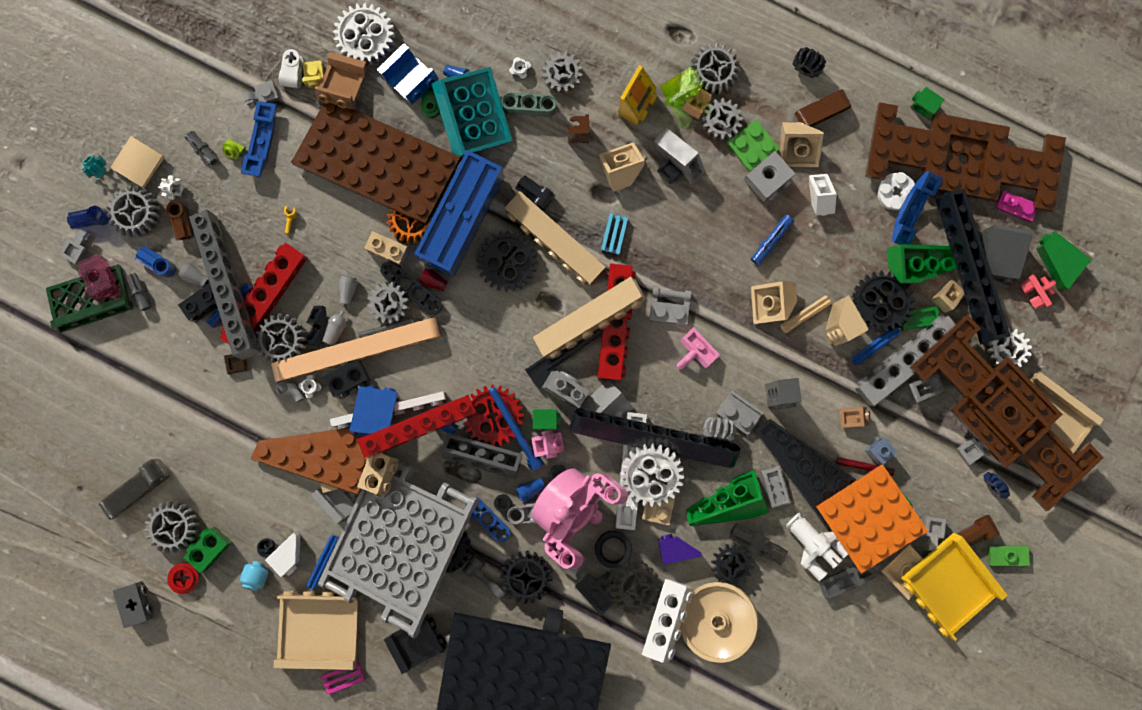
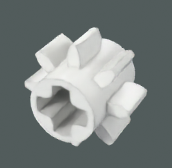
[158,175,185,200]

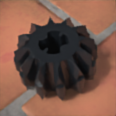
[792,47,826,78]

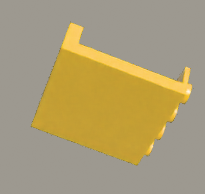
[901,533,1008,641]

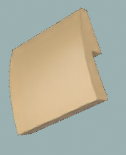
[110,136,164,188]

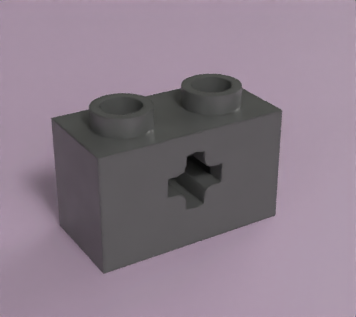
[113,581,154,628]

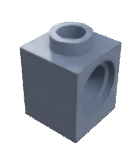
[864,437,897,465]

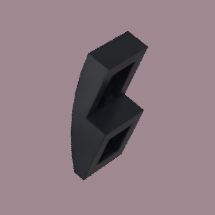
[305,306,326,347]

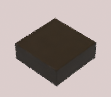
[224,354,248,375]

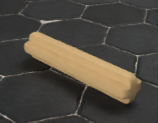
[780,296,831,333]

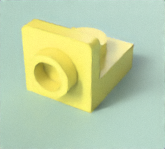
[302,61,324,88]

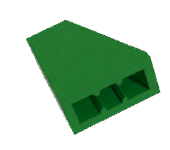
[1036,231,1091,292]

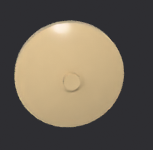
[680,582,759,663]

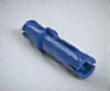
[750,214,795,266]

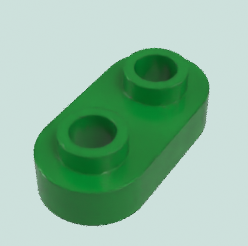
[421,88,440,118]

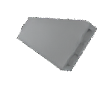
[654,128,706,185]

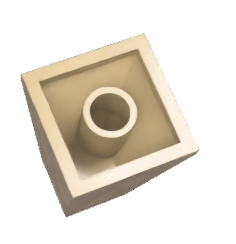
[780,122,824,167]
[599,142,645,192]
[751,281,797,324]

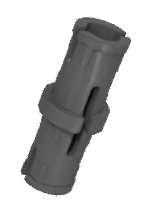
[185,131,219,166]

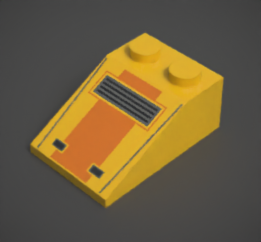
[618,65,658,125]

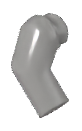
[275,382,304,403]

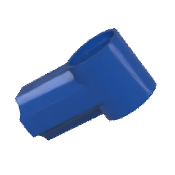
[135,246,176,278]

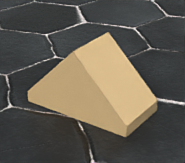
[931,279,964,313]

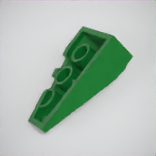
[887,244,956,284]
[686,470,769,527]

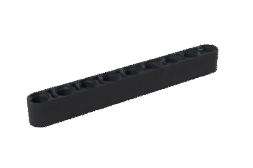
[569,408,741,468]

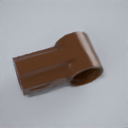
[166,201,193,241]
[957,515,1000,547]

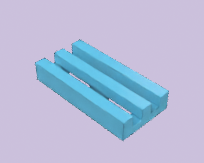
[601,213,628,255]

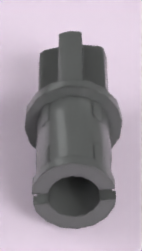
[126,273,152,311]

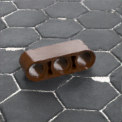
[794,89,852,127]

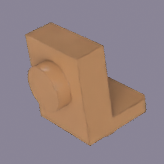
[682,86,713,119]

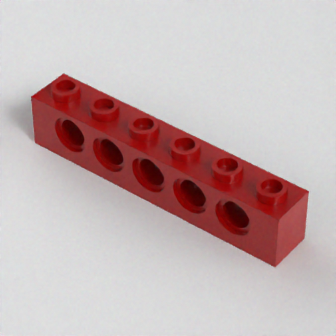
[220,243,308,344]
[597,263,636,381]
[357,395,476,460]

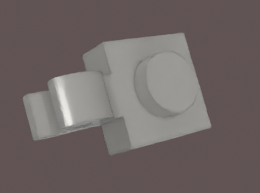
[242,80,279,105]
[59,229,91,265]
[957,438,986,465]
[923,516,946,551]

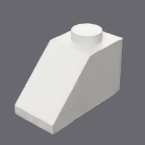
[809,174,837,216]
[265,531,301,577]

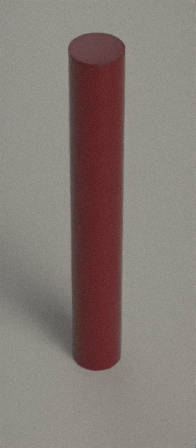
[836,457,895,476]

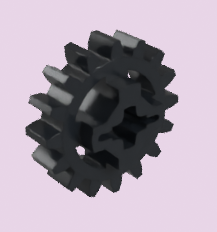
[711,543,754,586]

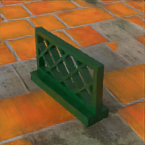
[46,264,134,333]

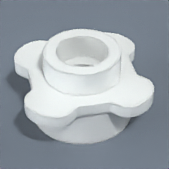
[509,57,531,79]
[298,375,322,398]

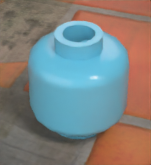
[240,561,269,591]

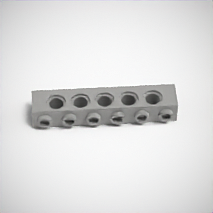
[855,316,955,406]

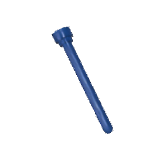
[489,388,544,471]

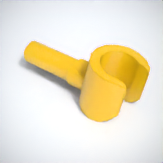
[284,206,297,234]

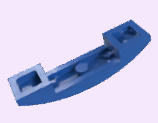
[241,101,277,177]
[892,171,943,245]

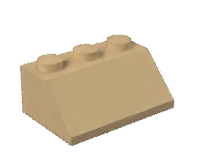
[825,295,869,346]

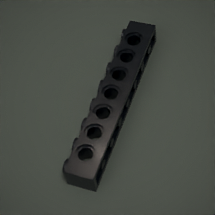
[935,189,1011,345]

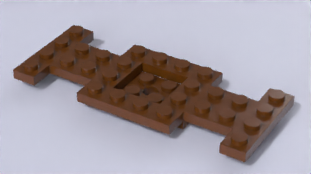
[865,102,1066,212]
[909,314,1104,511]

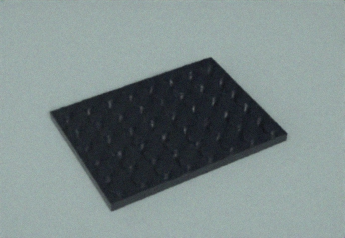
[436,612,611,710]

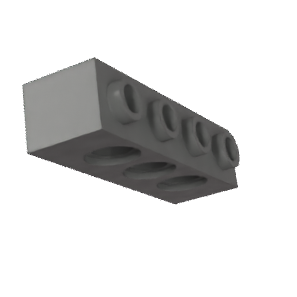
[765,378,802,410]
[441,433,522,479]

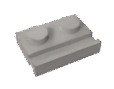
[716,391,764,435]

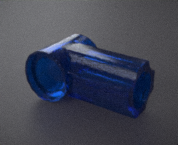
[67,206,111,230]

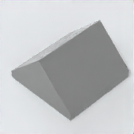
[581,380,634,418]

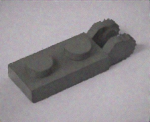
[818,566,875,600]

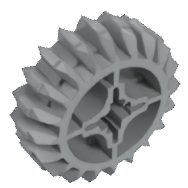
[689,43,740,95]
[106,186,160,238]
[255,314,307,364]
[144,501,199,554]

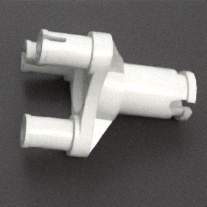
[785,513,848,581]

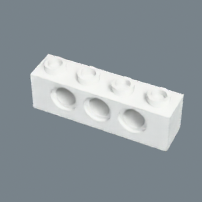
[642,579,693,663]

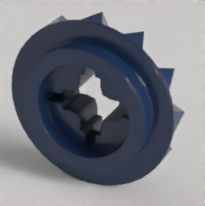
[983,472,1010,499]

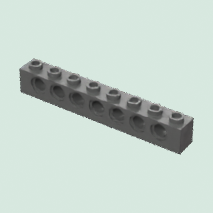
[189,209,261,360]

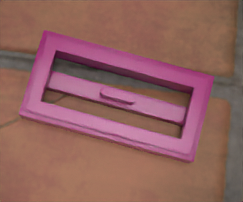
[321,661,365,695]

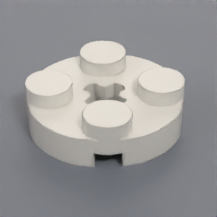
[877,172,915,211]

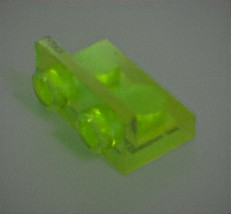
[660,66,704,107]

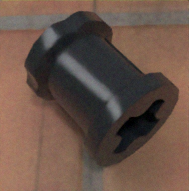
[657,159,682,184]

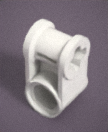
[279,49,304,88]

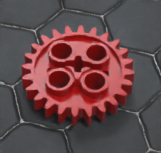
[463,384,524,446]

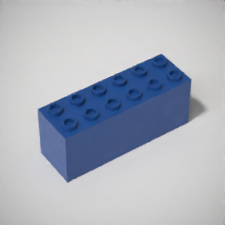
[414,150,505,278]

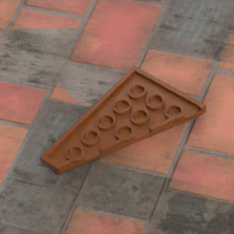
[251,428,367,496]

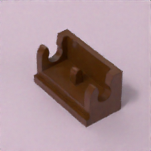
[568,114,589,143]

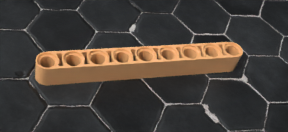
[271,318,441,383]

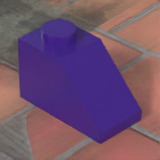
[657,534,702,565]

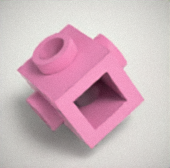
[532,430,564,459]

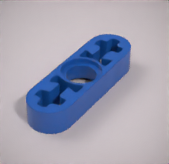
[465,497,511,542]

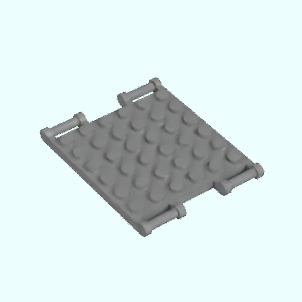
[318,452,479,638]

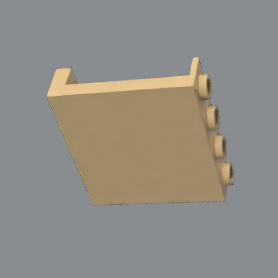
[995,372,1104,454]
[274,591,359,670]

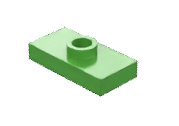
[988,546,1030,566]

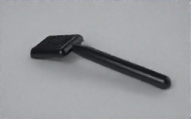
[525,329,603,388]

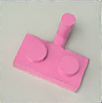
[677,327,720,370]

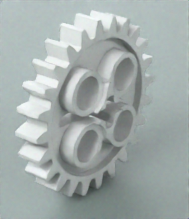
[333,3,395,64]
[620,444,684,507]

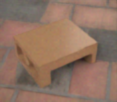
[315,52,368,109]

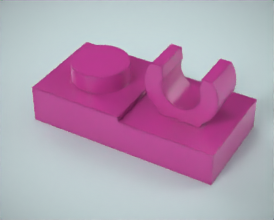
[995,190,1037,223]

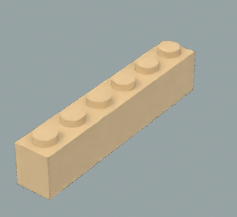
[505,191,605,286]
[533,277,646,359]

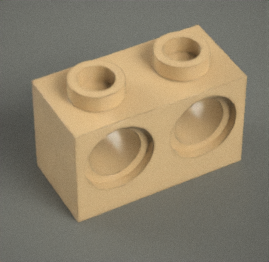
[364,231,410,267]
[357,453,399,496]

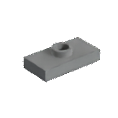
[761,466,791,508]

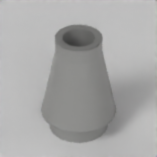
[178,263,209,287]
[339,275,358,304]

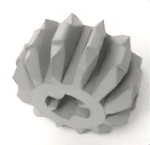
[703,417,737,441]

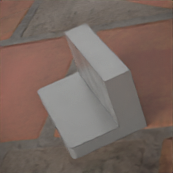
[311,488,355,524]

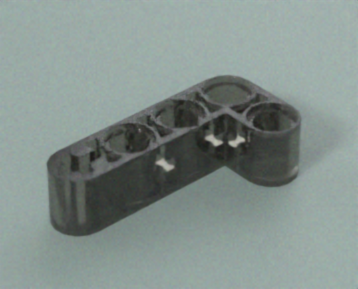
[98,459,172,520]

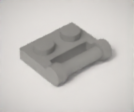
[649,286,691,325]

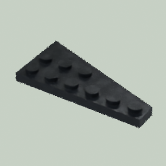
[754,419,857,524]

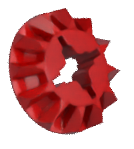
[167,563,200,594]

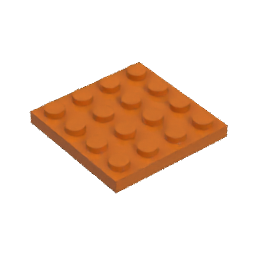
[816,464,928,574]

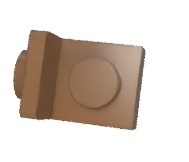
[840,407,871,428]

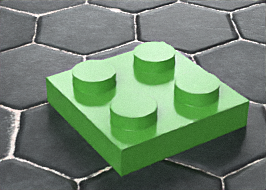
[726,119,780,173]

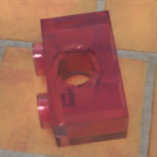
[77,254,119,302]

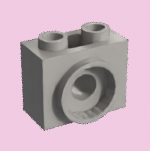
[744,151,795,202]
[542,371,590,408]

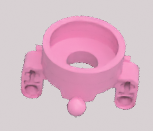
[532,468,628,569]

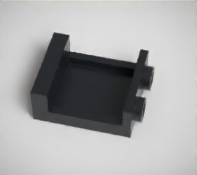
[383,614,446,674]

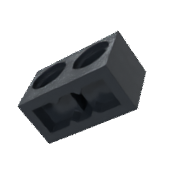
[178,283,218,323]
[323,359,371,399]

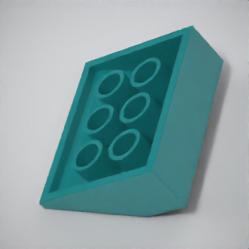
[432,67,512,156]

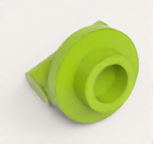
[222,138,246,159]

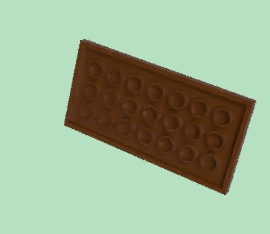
[291,103,461,225]

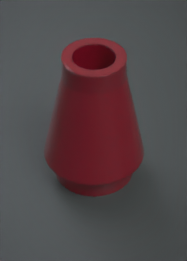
[418,268,448,291]

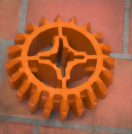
[387,209,435,245]

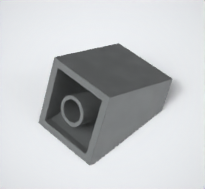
[980,225,1034,284]

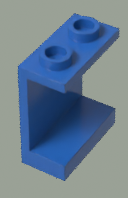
[377,44,439,105]
[349,385,400,437]

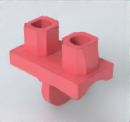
[1020,274,1056,309]

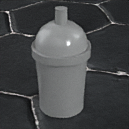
[322,311,346,346]

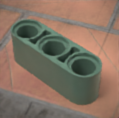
[501,92,557,117]

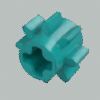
[82,155,107,178]

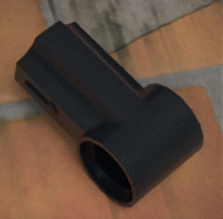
[515,175,555,211]

